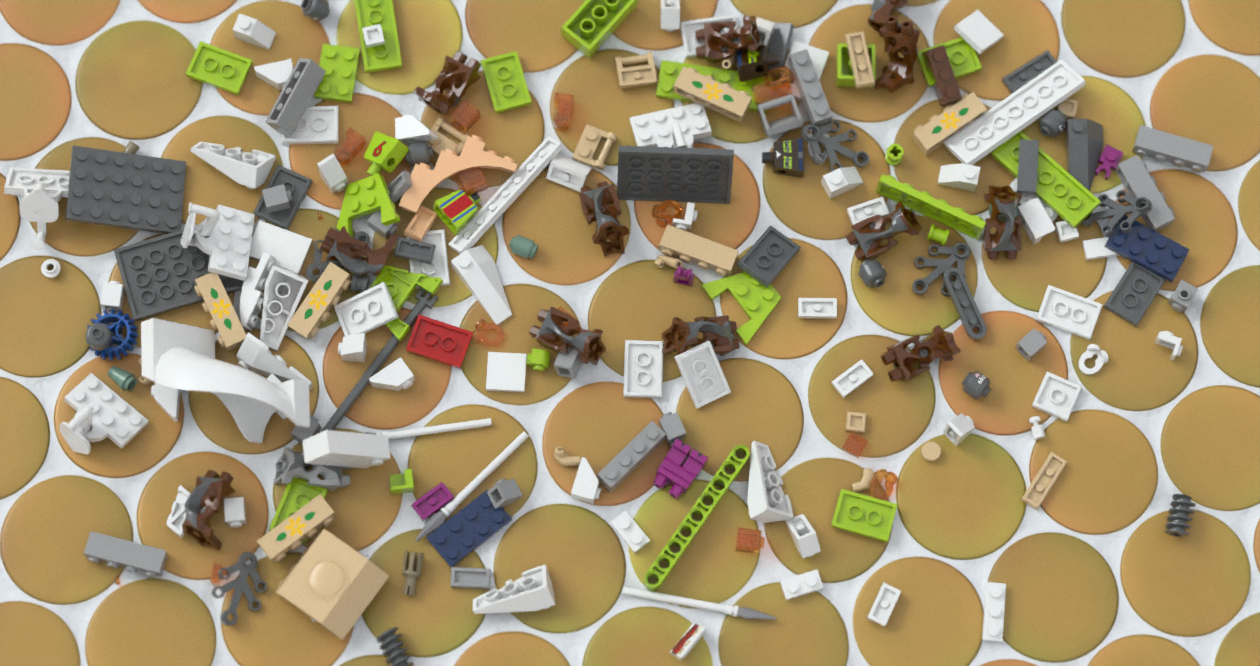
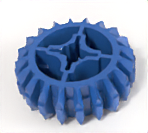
[86,309,138,361]

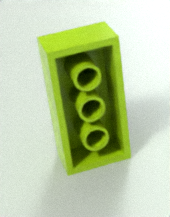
[561,0,638,58]

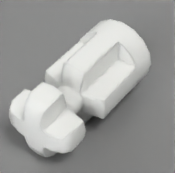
[1029,416,1045,440]

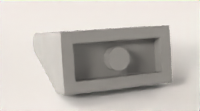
[757,94,803,137]

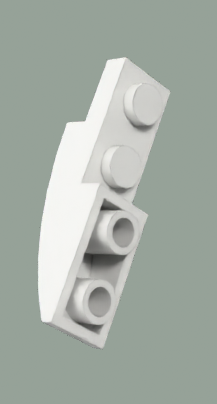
[240,252,277,331]

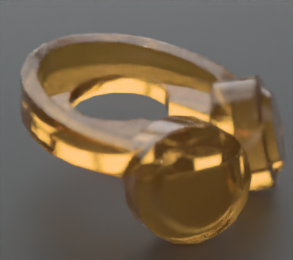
[764,66,795,86]
[652,200,682,228]
[473,319,504,346]
[870,469,898,500]

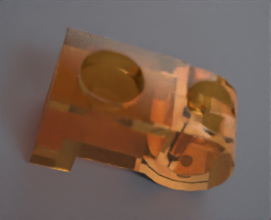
[553,92,574,132]
[334,127,366,166]

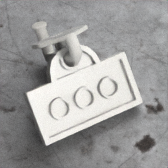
[630,103,712,148]
[4,168,70,250]
[181,202,255,281]
[59,373,149,455]

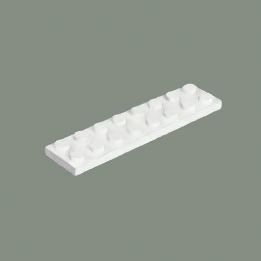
[944,59,1086,165]

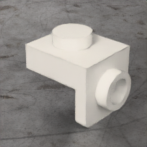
[672,202,698,231]
[1155,331,1183,360]

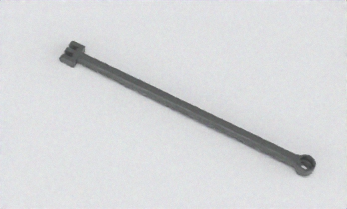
[304,288,439,470]

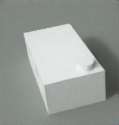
[302,430,390,469]

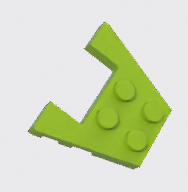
[336,173,400,238]
[369,265,443,342]
[702,272,781,346]

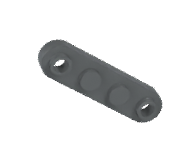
[943,268,987,340]

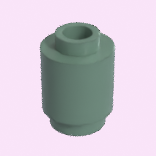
[509,235,539,259]

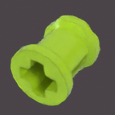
[885,143,904,166]
[926,224,950,246]

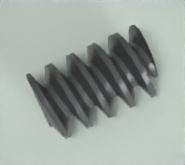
[1164,494,1196,537]
[377,627,414,666]

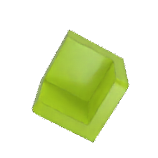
[389,469,415,495]

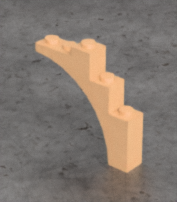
[398,135,518,214]

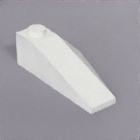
[191,142,276,189]
[451,245,512,326]
[260,265,308,350]
[236,333,313,390]
[747,440,794,523]
[473,564,555,614]

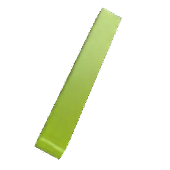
[644,445,750,591]

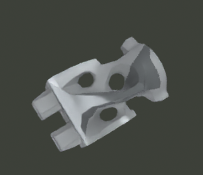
[273,447,350,491]

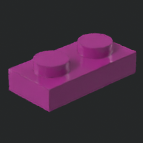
[411,482,454,521]

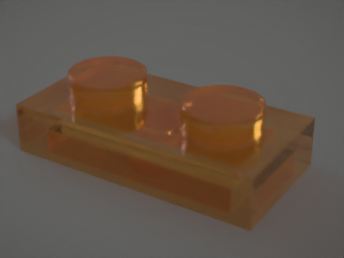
[752,80,792,105]

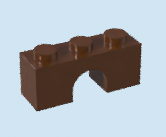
[922,45,962,105]

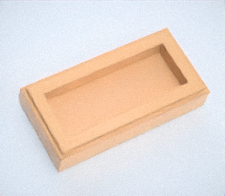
[404,205,438,242]

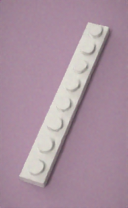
[449,136,564,254]

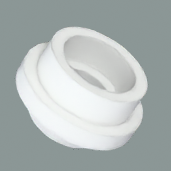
[41,259,61,278]

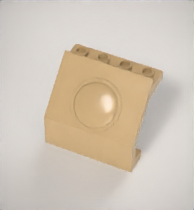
[275,529,389,640]

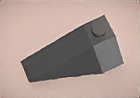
[1065,119,1104,191]

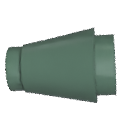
[108,366,137,391]

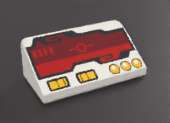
[670,623,706,662]

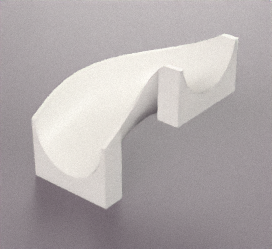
[141,318,310,444]

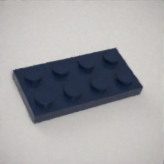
[1104,215,1190,283]
[426,489,512,568]

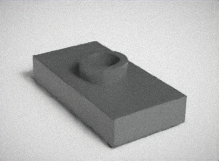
[394,237,436,265]

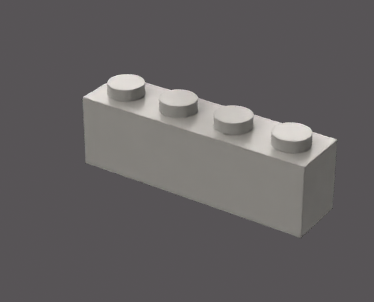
[788,49,833,127]
[265,58,326,135]
[1132,125,1213,172]
[1115,154,1175,232]
[597,421,666,493]
[84,531,168,578]

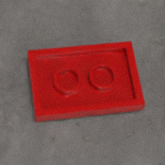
[406,315,473,369]

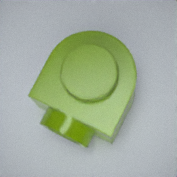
[526,348,551,372]

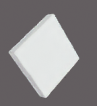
[953,10,1004,54]
[486,352,527,393]
[1031,371,1082,422]

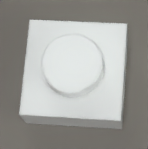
[362,24,385,48]
[1055,221,1079,243]

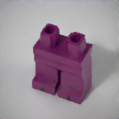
[653,438,708,500]

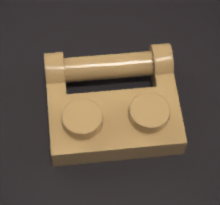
[615,52,657,89]
[426,116,471,156]
[572,124,618,171]

